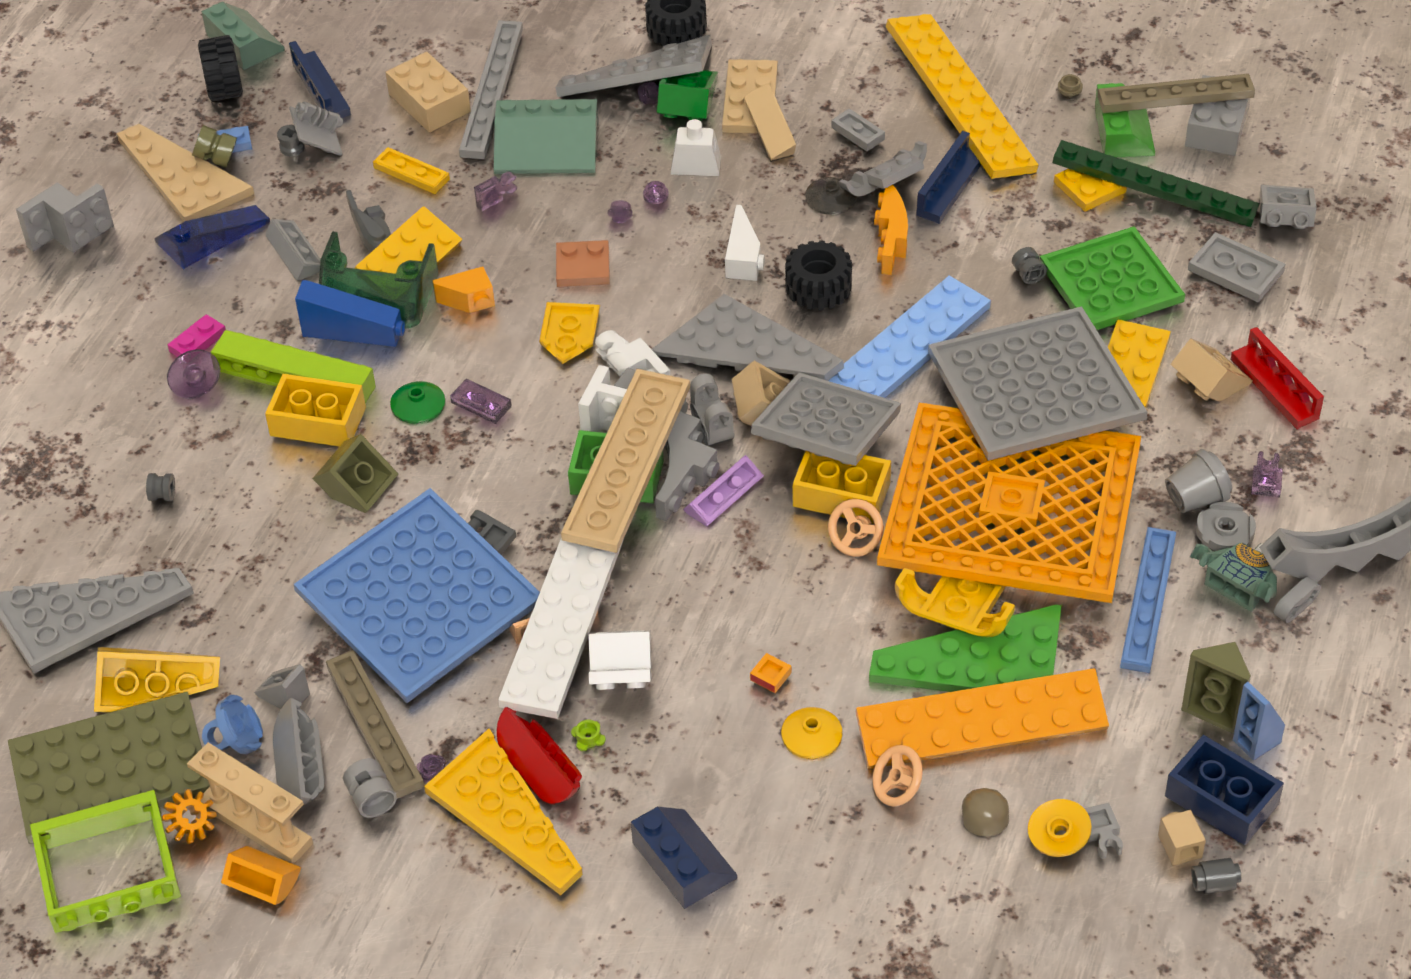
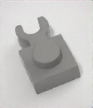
[1084,803,1123,859]

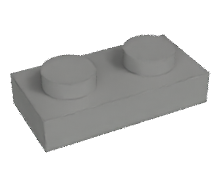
[831,108,885,151]

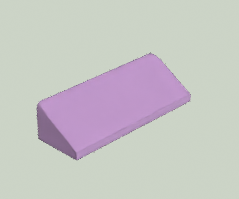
[683,455,764,527]

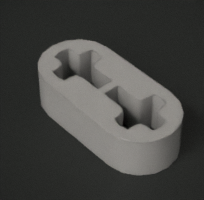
[1274,577,1321,623]

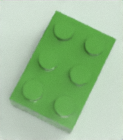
[568,430,664,503]

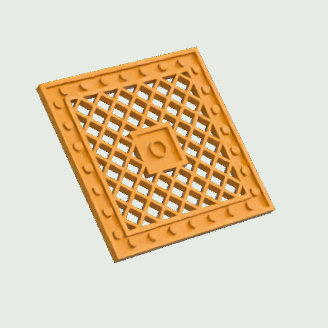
[877,402,1141,603]

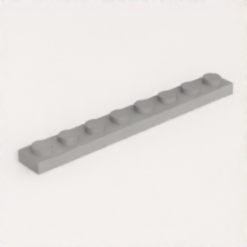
[459,20,523,159]

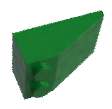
[657,70,718,121]

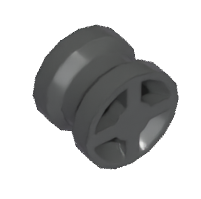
[277,124,305,156]
[146,473,175,501]

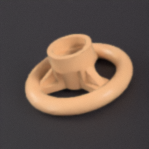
[828,499,884,557]
[872,745,923,807]

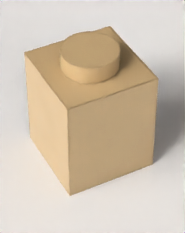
[1158,810,1206,866]

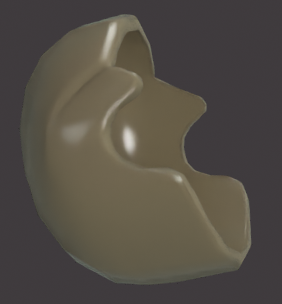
[962,788,1009,837]

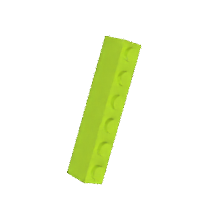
[211,330,376,404]

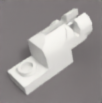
[595,330,671,377]

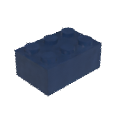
[1165,734,1284,846]

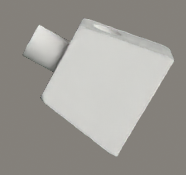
[671,119,721,176]

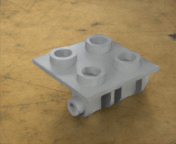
[289,101,343,156]

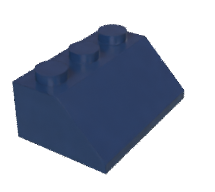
[631,806,737,909]

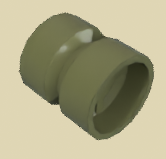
[192,125,237,168]

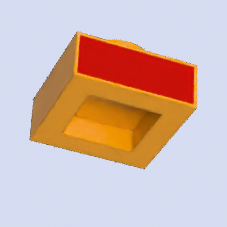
[750,653,792,693]

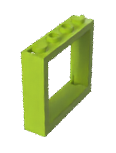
[30,790,181,933]

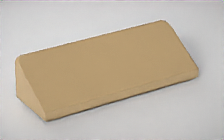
[743,83,796,161]

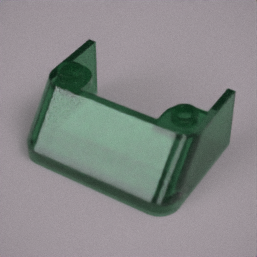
[318,231,438,328]

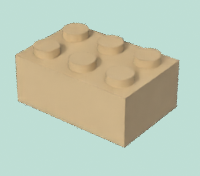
[385,52,471,133]

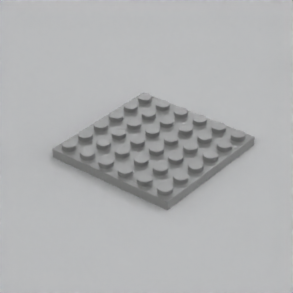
[928,306,1147,461]

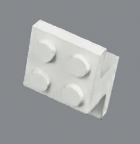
[589,630,652,690]

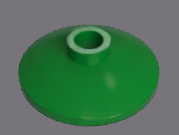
[390,381,445,424]

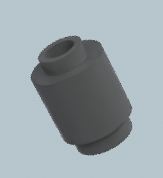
[1191,858,1241,894]

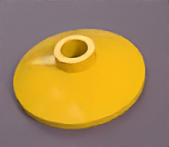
[781,707,843,759]
[1028,799,1092,857]

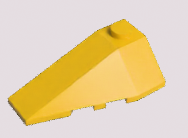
[94,647,220,712]

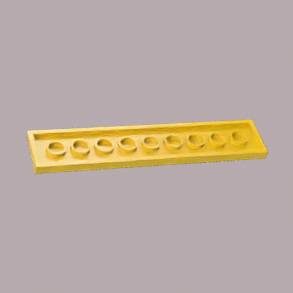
[886,14,1039,179]

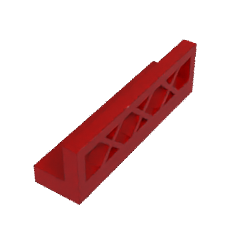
[1230,327,1324,429]

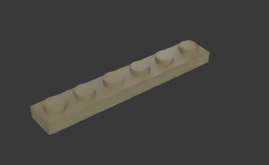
[1098,73,1255,113]
[326,650,424,799]

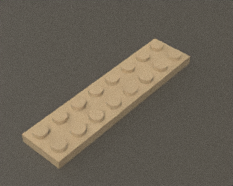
[561,369,690,553]

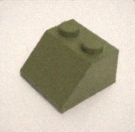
[312,434,398,513]

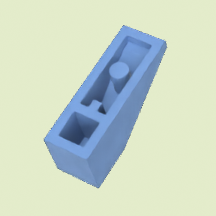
[1233,682,1285,761]

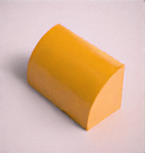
[221,846,301,905]

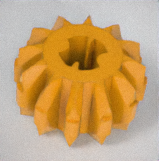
[162,789,217,844]

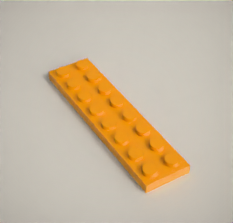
[855,668,1109,769]

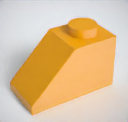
[432,266,495,313]

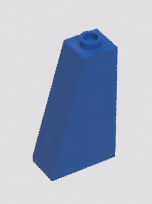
[295,280,405,347]

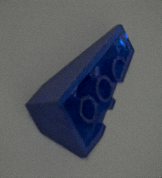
[155,205,270,269]

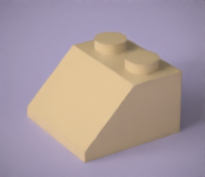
[1171,338,1253,402]
[732,360,791,426]

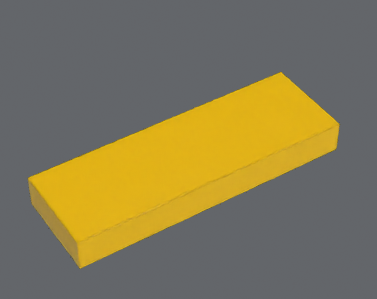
[373,147,450,194]

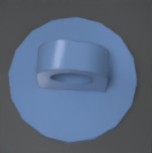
[202,695,263,755]

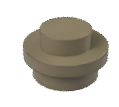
[1058,74,1083,97]

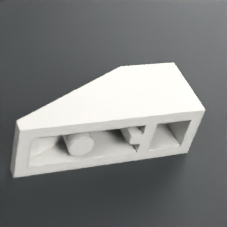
[725,205,765,281]

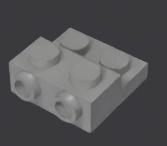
[1259,185,1316,229]

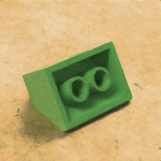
[1095,83,1155,157]

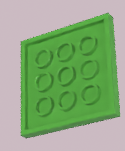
[1039,226,1185,330]

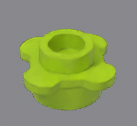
[571,720,606,751]

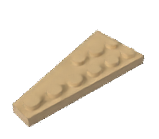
[117,124,254,225]

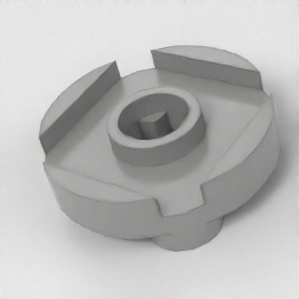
[1196,502,1256,551]

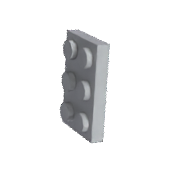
[1188,232,1286,302]

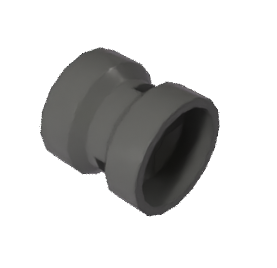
[1012,247,1047,284]

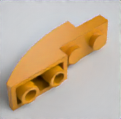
[874,185,908,275]

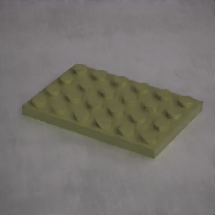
[8,691,210,843]

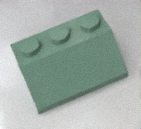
[201,2,285,70]

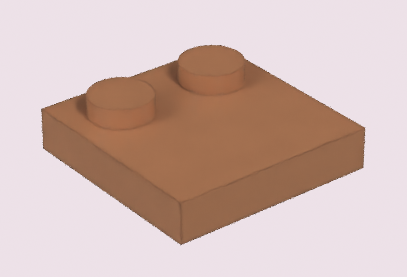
[556,240,610,287]

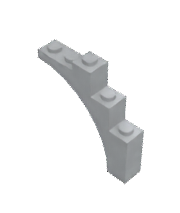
[614,368,719,521]
[1259,495,1411,583]

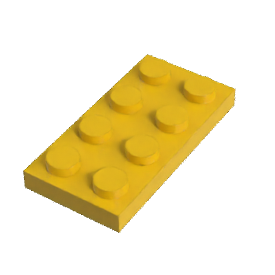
[354,206,462,305]
[1108,320,1171,408]

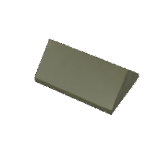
[1181,642,1251,734]

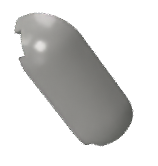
[273,698,324,804]

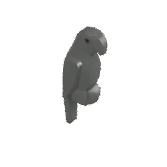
[346,190,391,252]

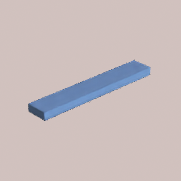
[1120,527,1176,673]

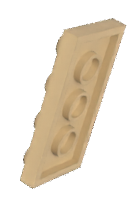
[722,59,778,134]

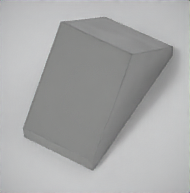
[254,664,310,709]

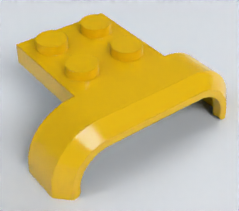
[895,568,1015,637]

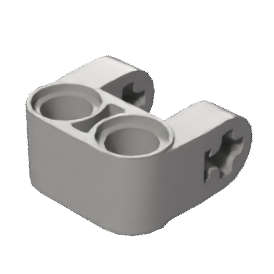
[690,373,734,446]

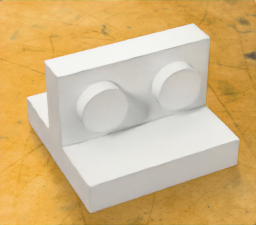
[578,365,627,432]

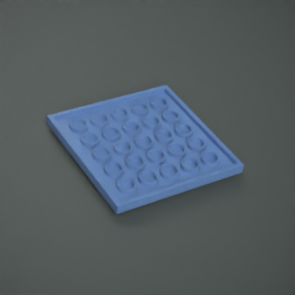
[294,488,540,703]

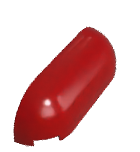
[497,707,582,804]

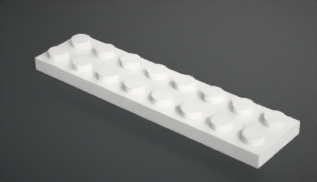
[498,538,624,719]

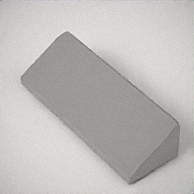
[266,219,326,280]

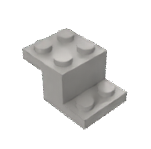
[16,182,114,253]

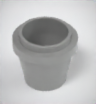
[1165,449,1232,513]

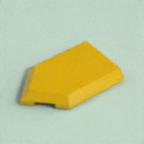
[539,302,600,364]

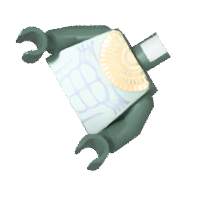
[1190,543,1277,612]

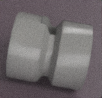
[343,758,397,818]

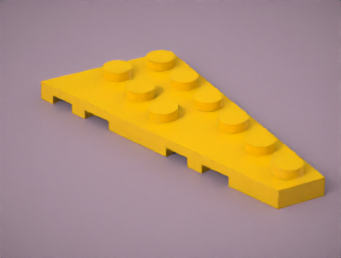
[424,729,583,895]

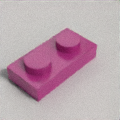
[167,314,226,364]

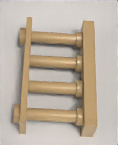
[187,742,313,864]

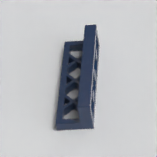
[289,41,351,118]
[916,131,981,224]

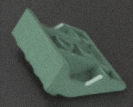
[494,99,599,174]

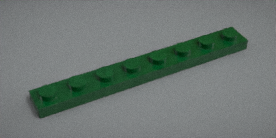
[1052,140,1260,227]

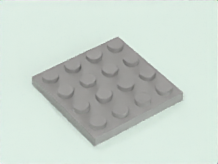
[751,372,901,466]

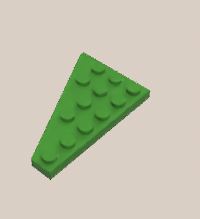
[869,605,1062,692]

